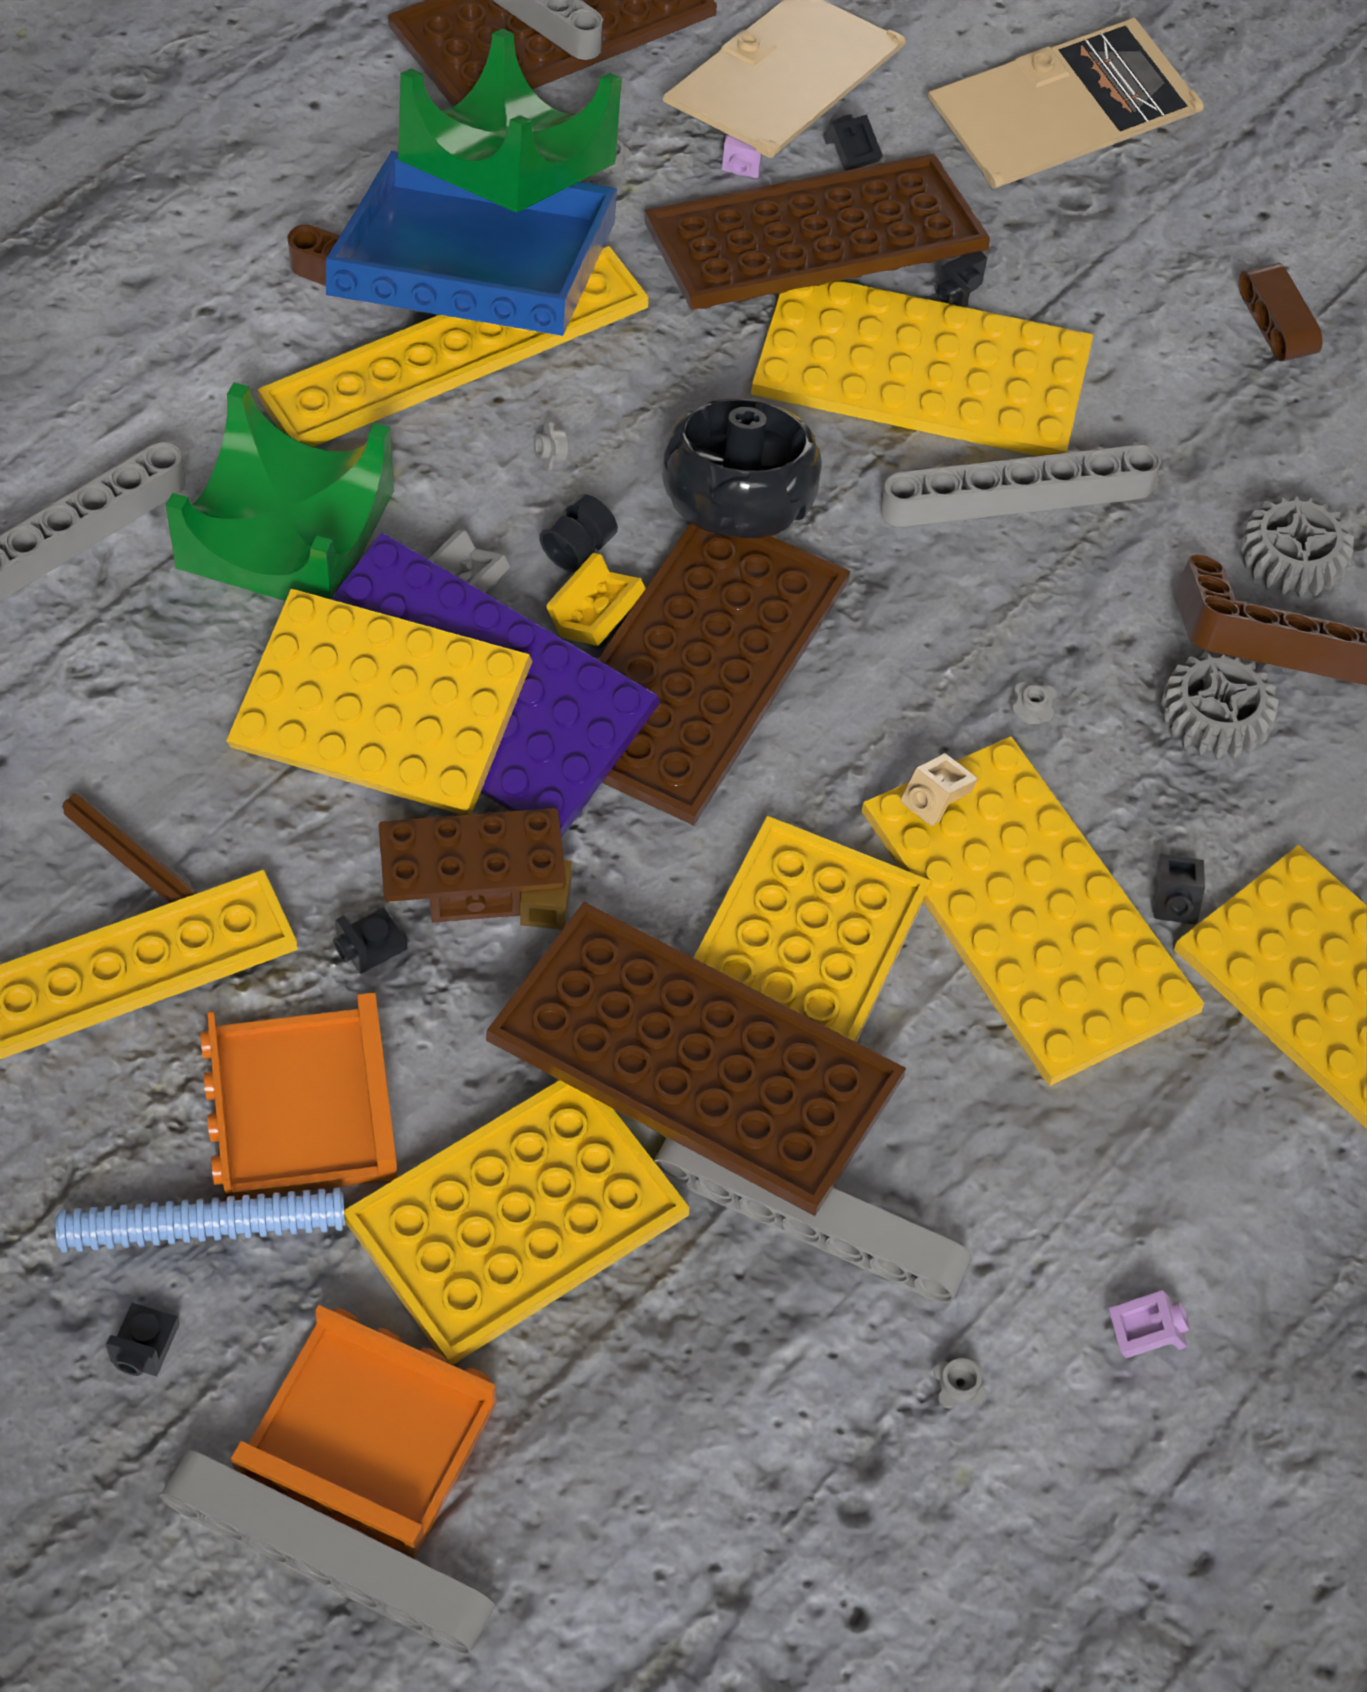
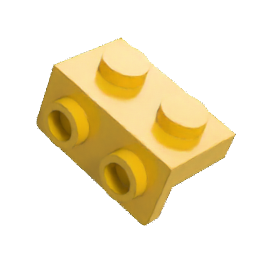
[547,553,645,646]

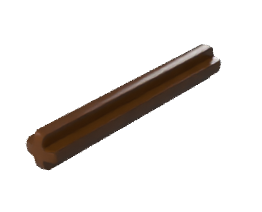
[62,793,197,903]

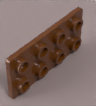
[379,808,566,923]

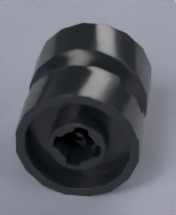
[539,494,618,573]

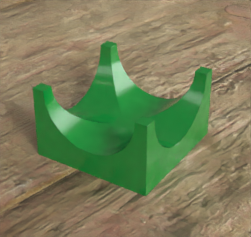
[398,29,622,213]
[166,382,394,601]

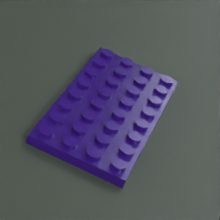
[331,532,660,838]

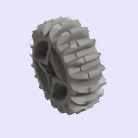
[1241,494,1354,598]
[1161,651,1279,760]

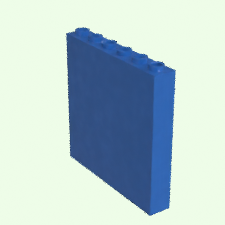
[326,151,617,336]

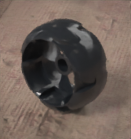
[662,398,822,539]

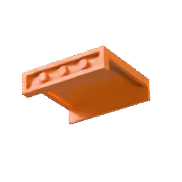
[200,993,398,1201]
[231,1305,497,1559]

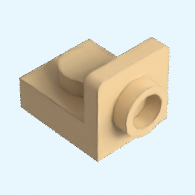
[901,753,978,826]

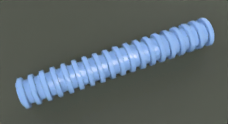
[56,1188,345,1253]

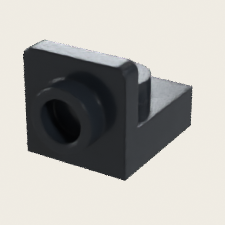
[823,114,883,171]
[936,251,988,308]
[1153,854,1205,924]
[333,907,408,974]
[106,1302,180,1377]

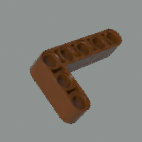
[1175,554,1367,685]

